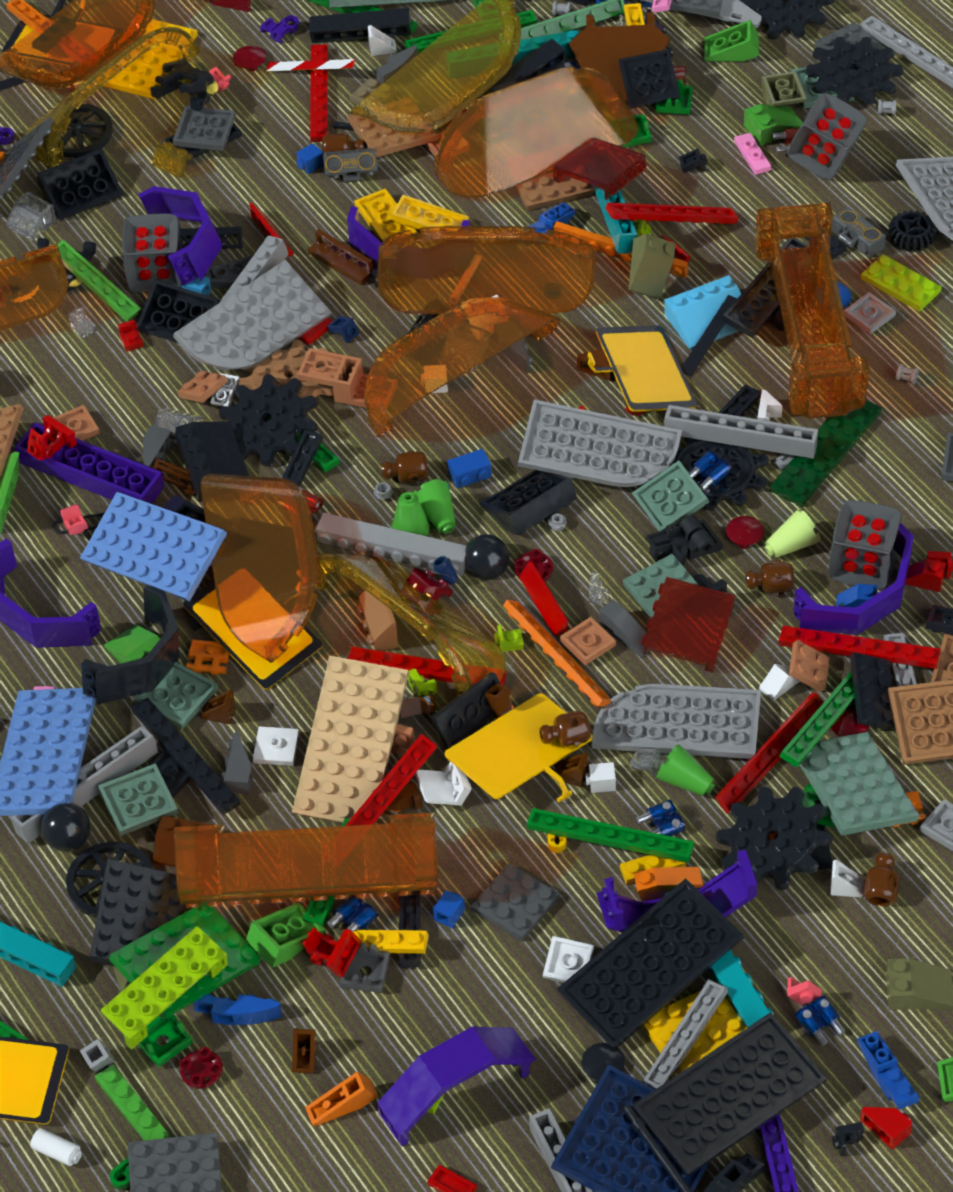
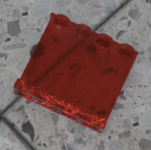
[553,137,647,200]
[641,576,735,673]

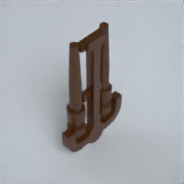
[153,459,195,496]

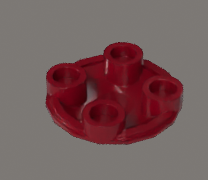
[233,45,266,72]
[726,516,765,549]
[515,549,553,582]
[830,706,869,737]
[179,1047,223,1089]

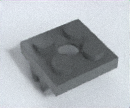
[340,942,390,993]

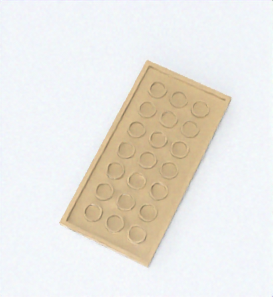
[292,655,409,829]

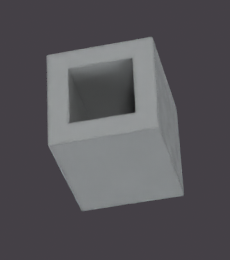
[80,1039,115,1073]

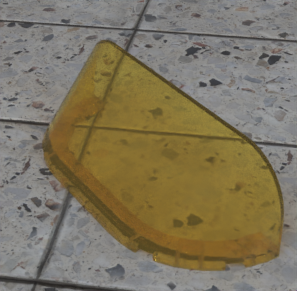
[348,0,521,133]
[26,27,200,168]
[309,554,506,696]

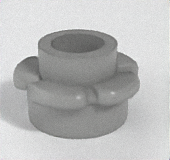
[374,482,392,500]
[548,514,567,531]

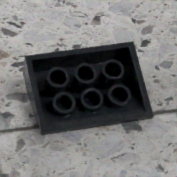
[37,149,124,220]
[137,280,220,344]
[175,421,252,501]
[480,470,577,535]

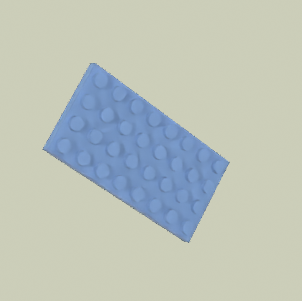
[80,492,227,602]
[0,688,96,816]

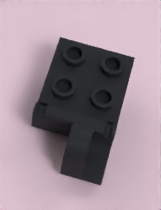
[645,515,723,566]

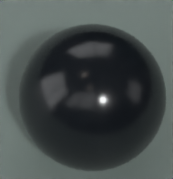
[465,534,510,580]
[41,803,91,852]

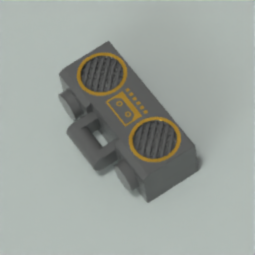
[323,148,378,182]
[832,207,886,258]

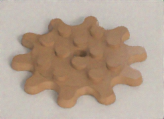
[237,340,334,411]

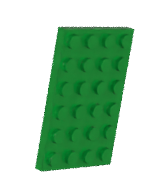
[109,900,262,1020]

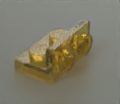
[152,142,193,178]

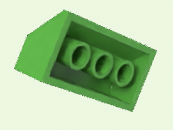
[0,452,19,534]

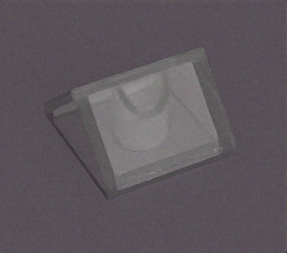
[155,408,202,443]

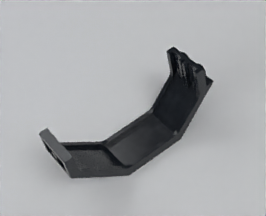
[81,585,179,705]

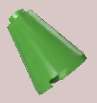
[413,479,456,534]
[391,492,430,536]
[656,744,716,796]

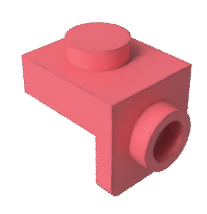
[209,67,231,93]
[60,504,88,535]
[787,977,822,1005]

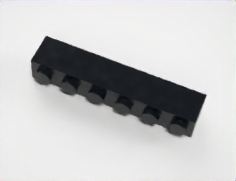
[309,8,412,43]
[472,39,567,115]

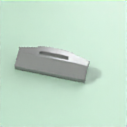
[772,453,795,470]

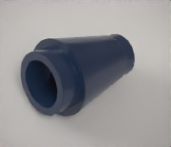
[433,556,459,585]

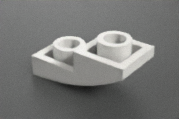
[210,373,240,407]

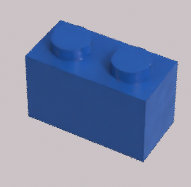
[447,449,492,488]

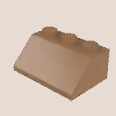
[356,579,398,651]

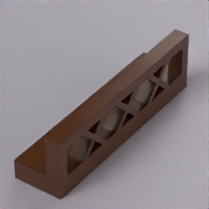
[308,229,373,286]

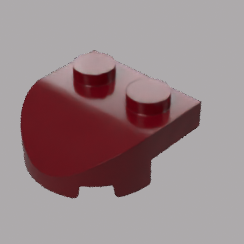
[406,568,454,601]

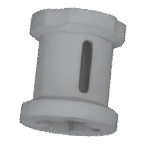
[552,1,571,16]
[878,99,896,115]
[896,364,919,384]

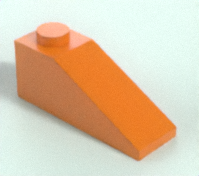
[634,867,704,901]
[305,1071,378,1126]

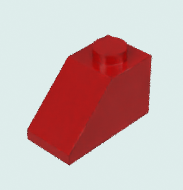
[906,559,946,592]
[860,1107,912,1150]

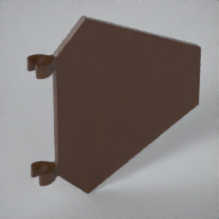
[569,12,670,104]

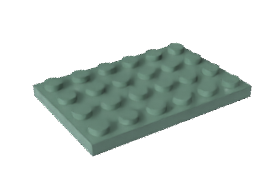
[800,732,919,836]

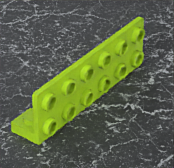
[101,927,228,1050]

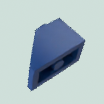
[836,584,878,607]

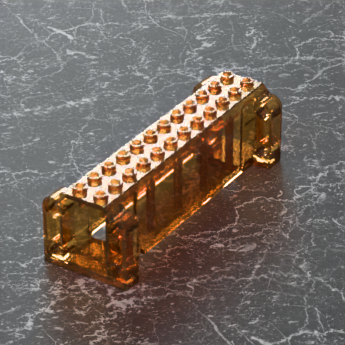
[755,203,870,419]
[174,812,438,908]

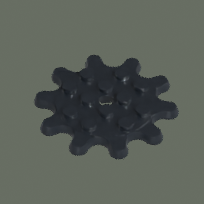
[740,0,835,40]
[805,37,904,105]
[219,374,318,466]
[673,437,769,511]
[716,786,833,890]

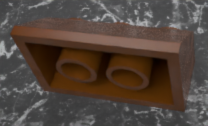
[153,816,224,874]

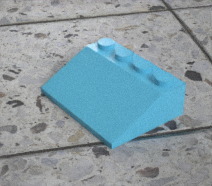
[664,275,741,350]

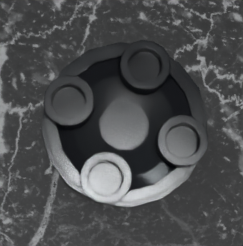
[581,1043,625,1083]

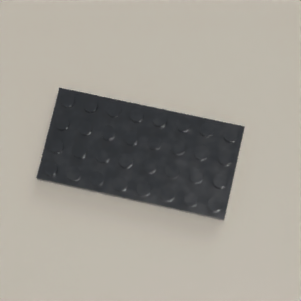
[557,878,744,1049]
[632,1012,827,1177]

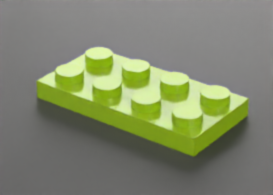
[861,254,942,312]

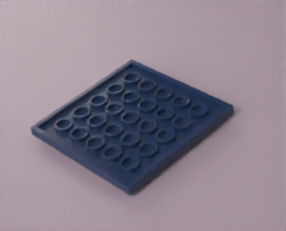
[551,1064,709,1192]

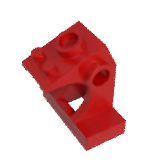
[27,414,77,461]
[302,927,362,977]

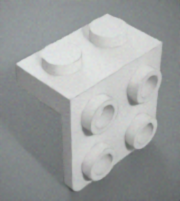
[415,761,472,806]

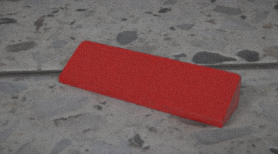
[249,202,294,257]
[519,561,568,636]

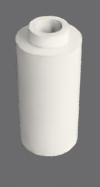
[30,1128,82,1166]

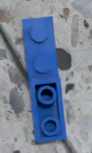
[515,202,576,247]
[193,994,282,1025]
[857,1031,919,1110]

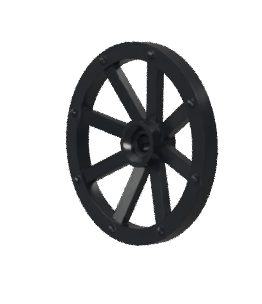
[42,103,113,157]
[66,842,153,918]

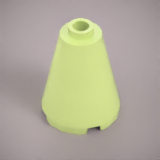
[765,509,821,558]

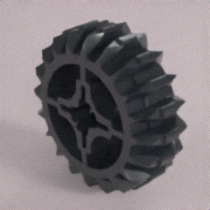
[888,210,937,252]

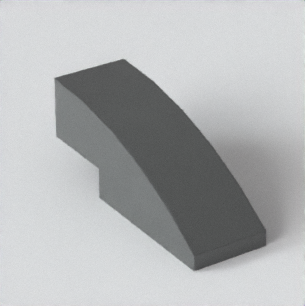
[376,45,418,86]
[599,599,655,658]

